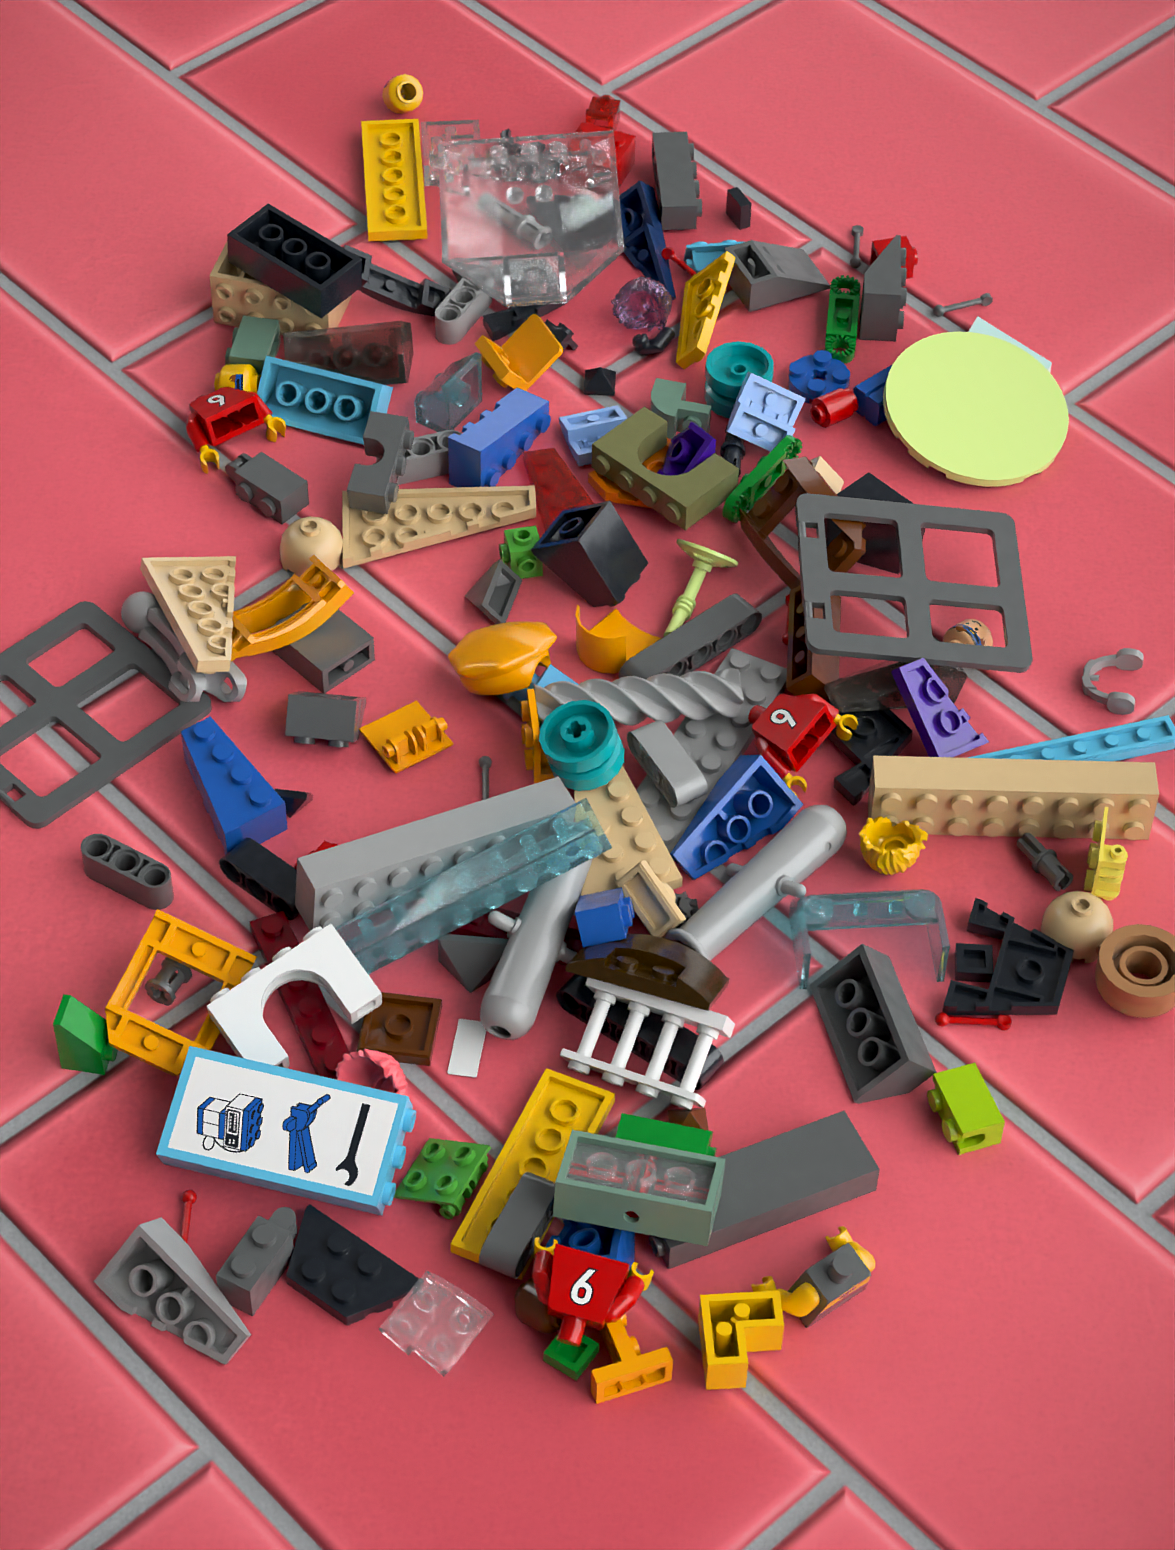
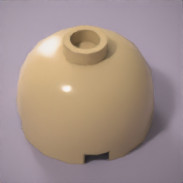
[279,517,343,577]
[1041,891,1114,963]

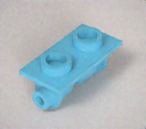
[684,240,745,273]

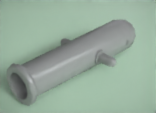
[664,805,847,961]
[480,823,603,1040]

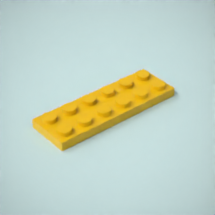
[361,119,428,241]
[450,1068,615,1280]

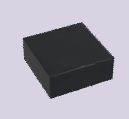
[726,187,752,230]
[955,943,993,983]

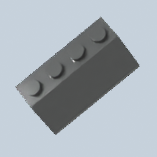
[809,944,936,1104]

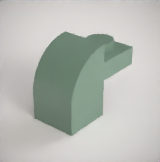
[650,378,711,439]

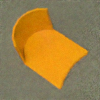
[575,605,662,674]

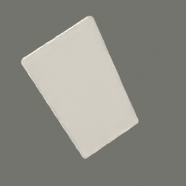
[447,1019,486,1078]

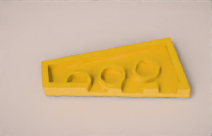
[676,251,735,370]

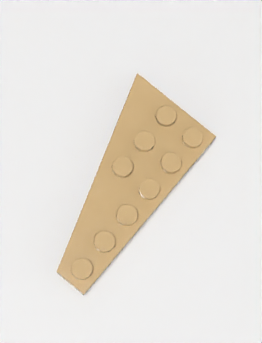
[140,556,236,674]

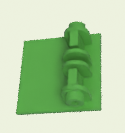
[394,1138,491,1219]

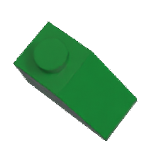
[53,994,118,1075]

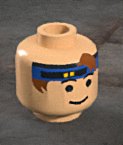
[943,619,993,646]

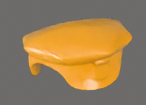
[448,621,557,695]

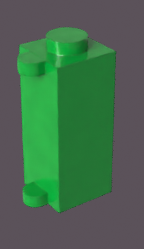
[615,1113,717,1157]

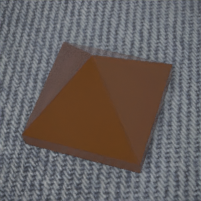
[668,1107,709,1130]

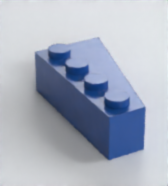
[448,388,551,488]
[181,716,288,855]

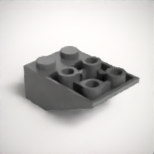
[859,235,907,341]
[724,240,830,312]

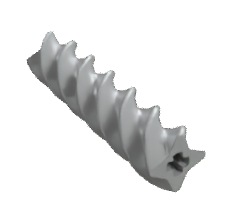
[534,668,744,728]

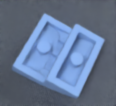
[726,372,806,452]
[559,405,628,466]

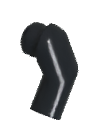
[632,327,675,355]

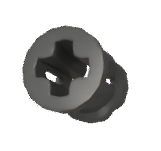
[145,957,192,1006]

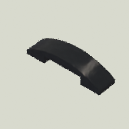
[343,245,452,316]

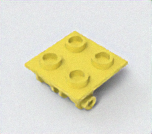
[1084,807,1128,900]

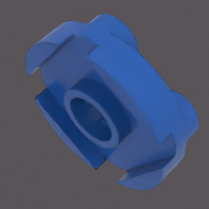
[788,350,850,403]

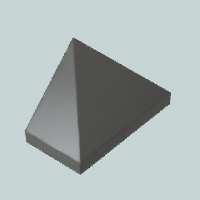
[465,560,522,624]
[438,934,509,993]

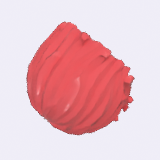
[335,1049,408,1096]

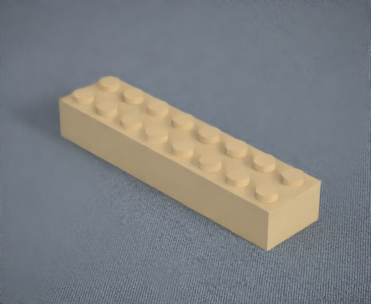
[868,756,1159,840]

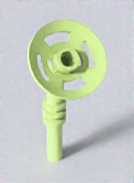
[664,539,739,637]

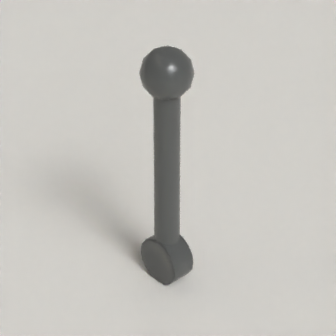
[850,225,864,268]
[933,293,993,317]
[479,756,492,800]

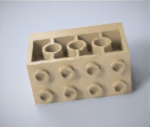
[209,242,351,344]

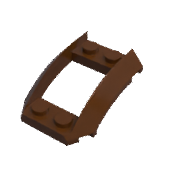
[739,457,866,590]

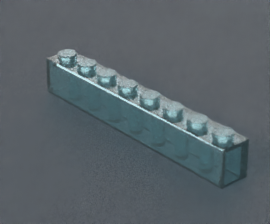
[335,798,612,975]

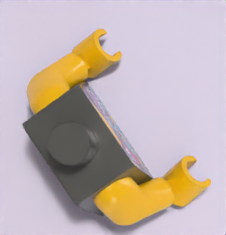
[751,1226,875,1328]

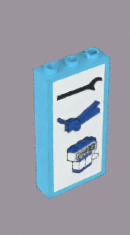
[156,1046,416,1216]

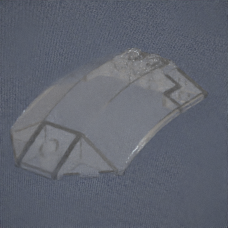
[437,130,625,307]

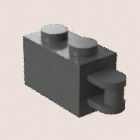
[225,452,309,524]
[216,1207,297,1316]

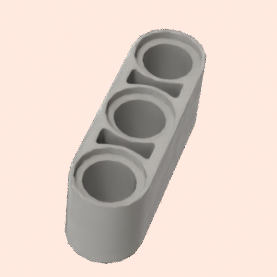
[435,269,492,345]
[376,430,462,485]
[627,720,708,808]

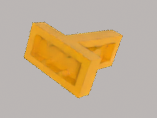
[591,1314,673,1404]

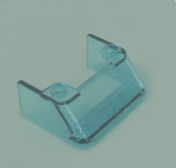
[789,888,950,989]

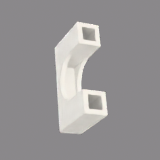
[207,924,382,1068]

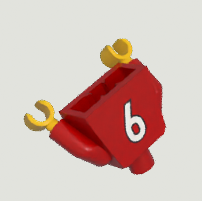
[186,386,286,474]
[748,693,858,797]
[532,1237,654,1347]

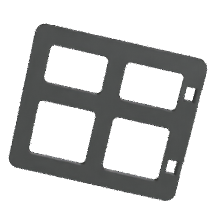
[795,493,1033,673]
[0,601,212,829]

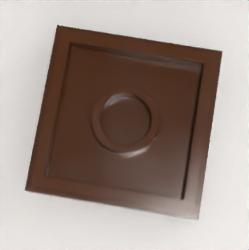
[356,992,442,1066]

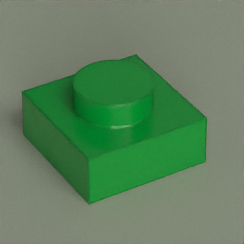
[543,1334,599,1381]

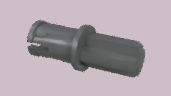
[1017,833,1073,891]

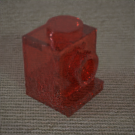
[585,95,621,131]

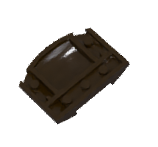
[566,933,730,1011]

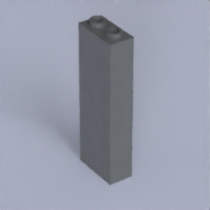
[649,1110,880,1269]

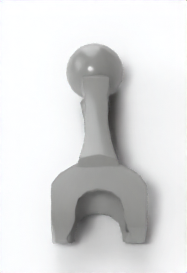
[121,591,247,702]

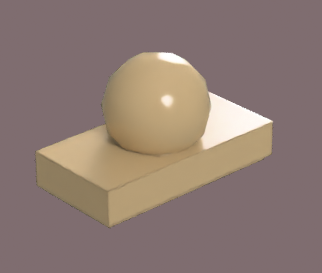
[615,860,686,938]

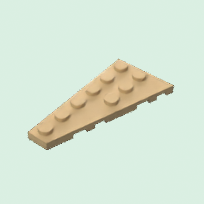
[342,485,536,569]
[574,765,682,898]

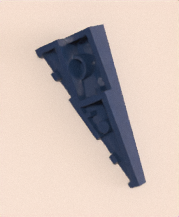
[598,181,676,301]

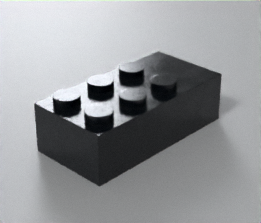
[227,203,362,319]

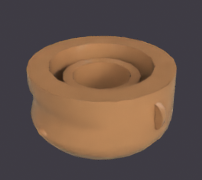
[1095,924,1175,1018]

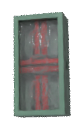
[553,1130,725,1246]

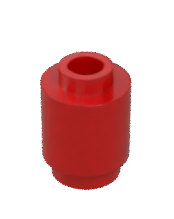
[810,388,858,428]

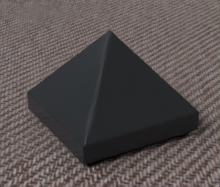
[584,367,616,396]
[275,789,313,818]

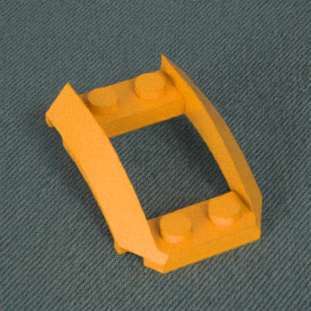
[231,554,354,662]
[105,909,257,1076]

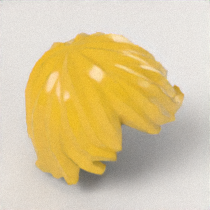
[859,816,928,876]

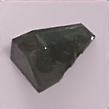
[283,321,414,385]
[824,661,968,713]

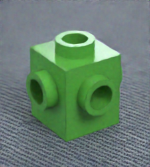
[499,525,543,579]

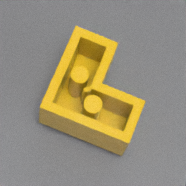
[698,1290,784,1390]

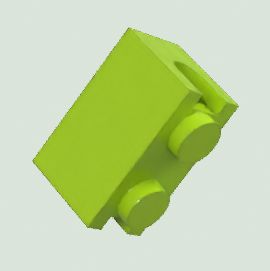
[927,1062,1005,1155]

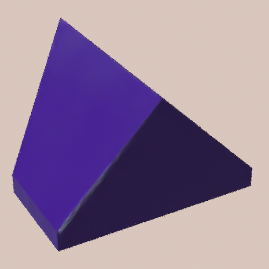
[657,421,716,476]

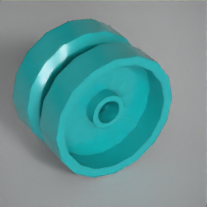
[704,341,774,419]
[539,700,625,791]

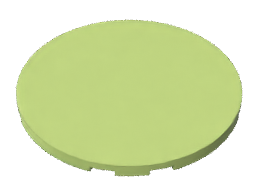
[883,332,1069,487]

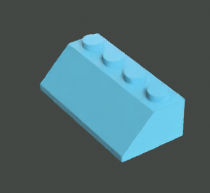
[257,356,393,445]

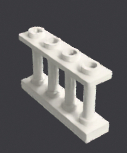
[560,978,735,1110]

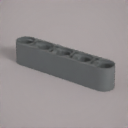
[618,594,762,679]

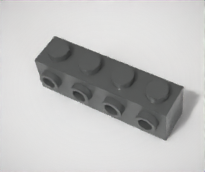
[651,132,702,230]

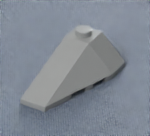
[94,1217,251,1365]

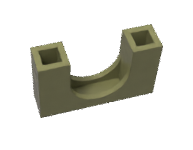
[591,407,739,531]

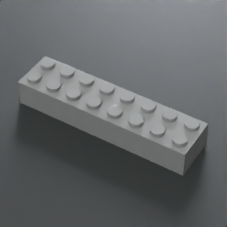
[295,776,578,931]

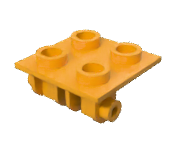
[359,700,454,774]

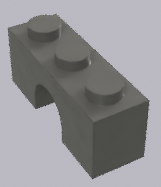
[347,411,414,514]

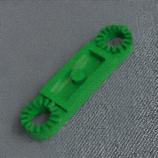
[825,275,861,364]
[722,435,802,523]

